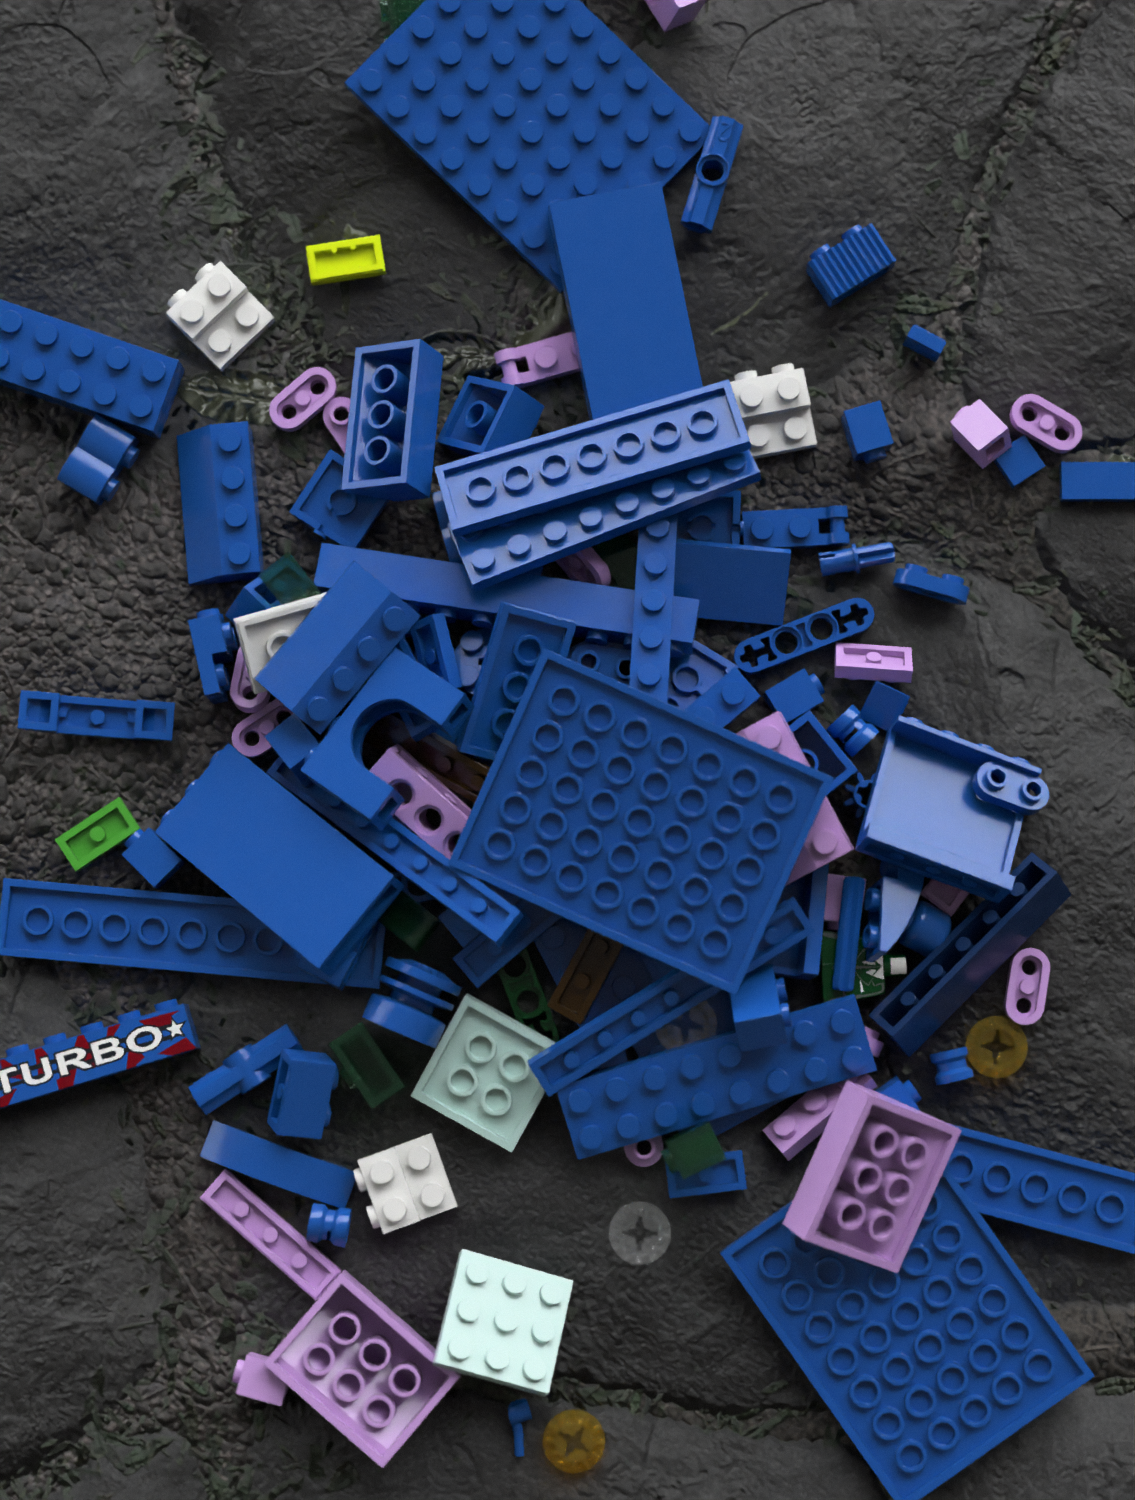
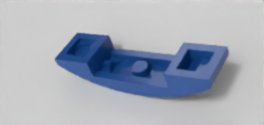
[17,690,175,741]
[200,1120,356,1208]

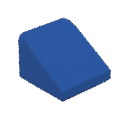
[860,681,910,732]

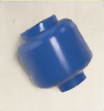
[898,900,953,957]

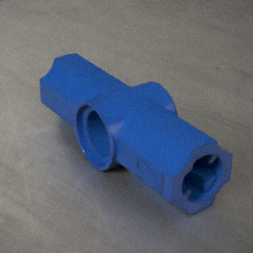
[680,116,744,234]
[188,1024,304,1115]

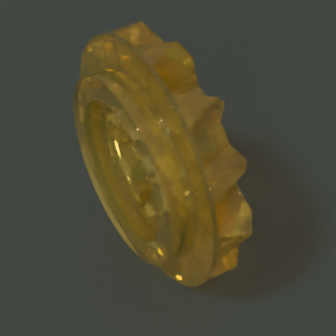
[965,1016,1028,1078]
[543,1409,605,1474]

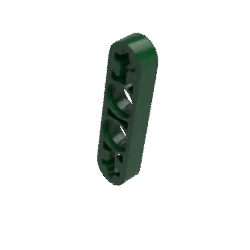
[498,948,559,1043]

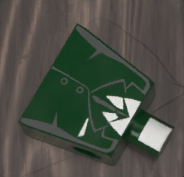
[819,931,907,1004]

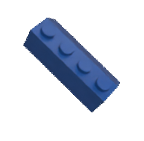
[341,339,444,502]
[176,421,264,586]
[254,560,421,735]

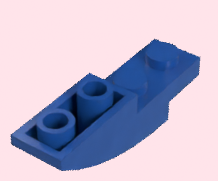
[862,860,925,962]

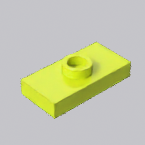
[305,235,386,286]

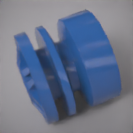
[362,956,462,1049]

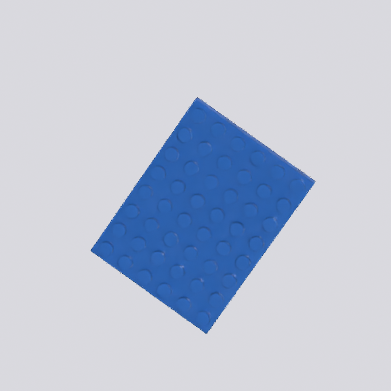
[344,0,710,294]
[448,648,834,995]
[720,1166,1094,1500]

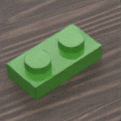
[55,797,141,872]

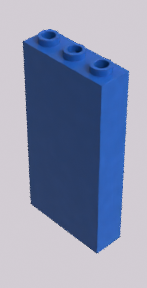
[548,182,703,420]
[155,743,405,977]

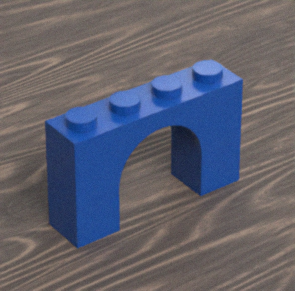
[300,647,475,831]

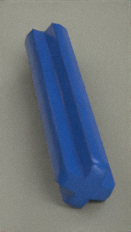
[832,876,865,992]

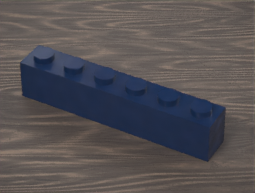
[869,852,1072,1057]

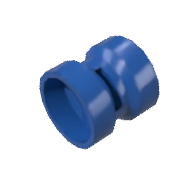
[826,705,879,758]
[306,1203,352,1247]

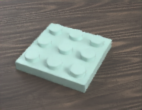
[410,993,556,1153]
[432,1249,573,1397]

